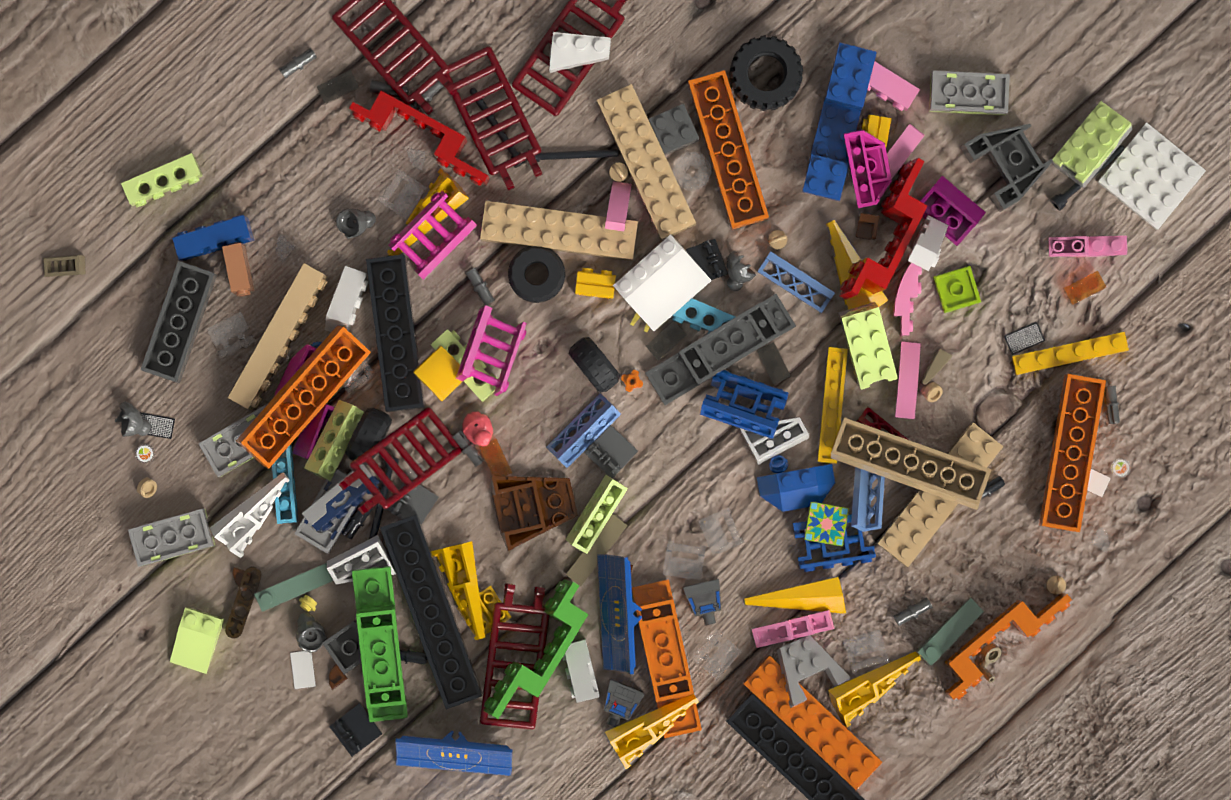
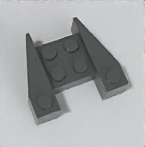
[960,124,1053,212]

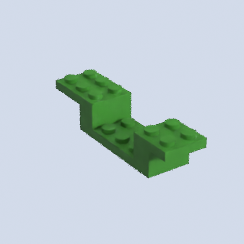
[352,566,408,722]
[484,579,589,719]

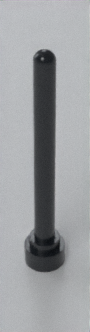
[469,88,527,168]
[1050,145,1125,211]
[528,149,620,165]
[369,457,400,539]

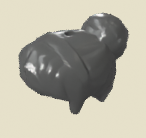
[335,208,376,239]
[726,251,756,291]
[115,401,151,437]
[296,613,327,653]

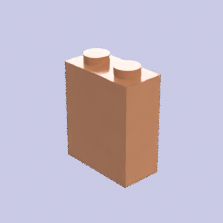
[222,243,255,297]

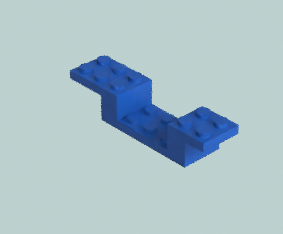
[802,43,877,201]

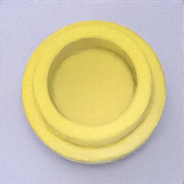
[299,595,317,612]

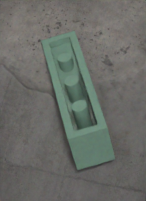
[254,563,334,612]
[916,598,984,666]

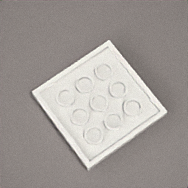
[1098,123,1206,230]

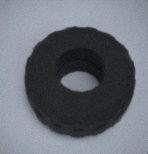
[508,246,565,303]
[568,337,620,393]
[345,407,392,465]

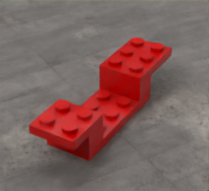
[349,91,490,187]
[839,158,927,300]

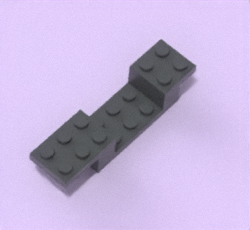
[645,294,796,405]

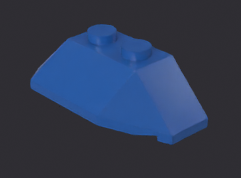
[756,464,835,512]

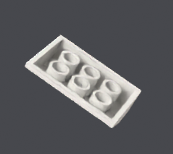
[613,234,712,331]

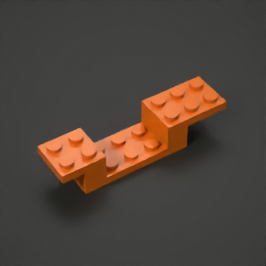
[632,579,702,738]
[945,593,1072,700]

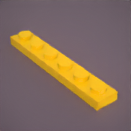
[1012,332,1129,375]
[817,347,848,464]

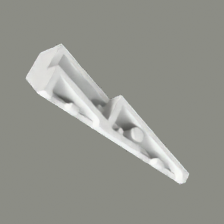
[210,473,289,558]

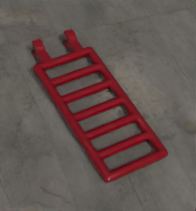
[332,0,457,116]
[511,0,628,116]
[444,46,543,191]
[338,407,463,515]
[480,583,550,730]

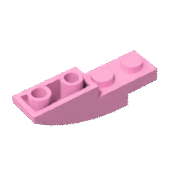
[1049,235,1127,257]
[893,263,922,336]

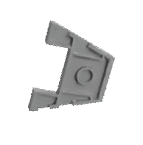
[777,635,851,708]

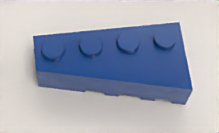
[172,215,255,261]

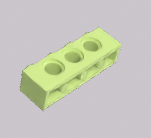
[121,153,203,207]
[431,329,497,402]
[304,400,364,481]
[565,475,628,554]

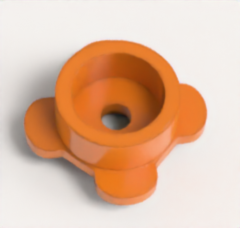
[621,370,643,392]

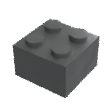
[648,103,699,156]
[322,620,362,675]

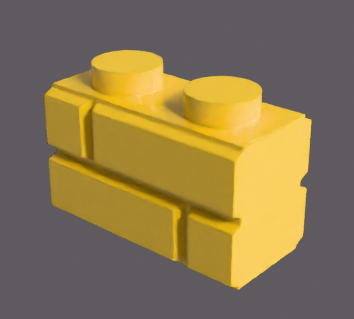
[862,115,891,147]
[575,268,616,299]

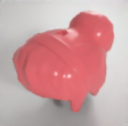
[462,411,493,446]

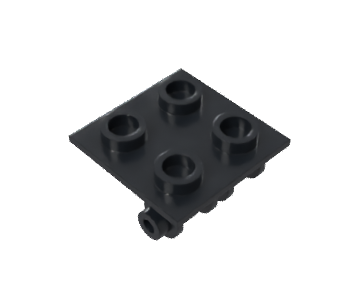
[685,239,728,280]
[329,703,383,757]

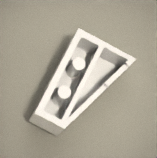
[549,32,611,73]
[908,215,949,271]
[325,266,369,332]
[740,417,809,465]
[327,535,396,584]
[562,639,600,703]

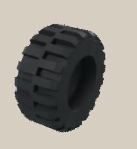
[729,35,803,111]

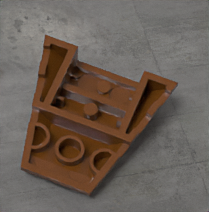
[491,476,578,551]

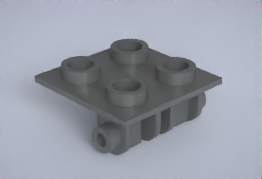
[585,425,638,479]
[387,478,439,525]

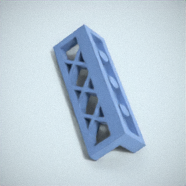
[758,251,835,313]
[546,393,621,468]
[851,467,885,532]

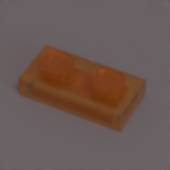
[1063,271,1107,305]
[479,438,513,476]

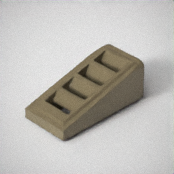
[43,255,86,277]
[920,349,952,385]

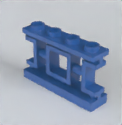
[700,370,789,439]
[792,514,876,572]

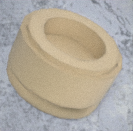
[609,163,628,182]
[768,230,787,250]
[921,382,943,402]
[137,477,157,498]
[1046,575,1066,595]

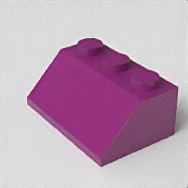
[920,176,986,246]
[293,404,335,459]

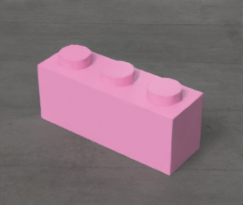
[867,62,920,111]

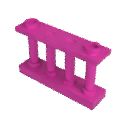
[388,191,477,280]
[456,305,527,396]

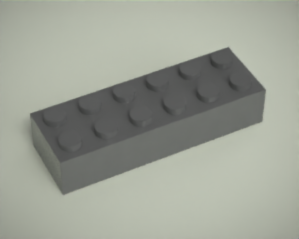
[141,261,217,383]

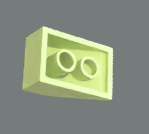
[170,607,224,674]

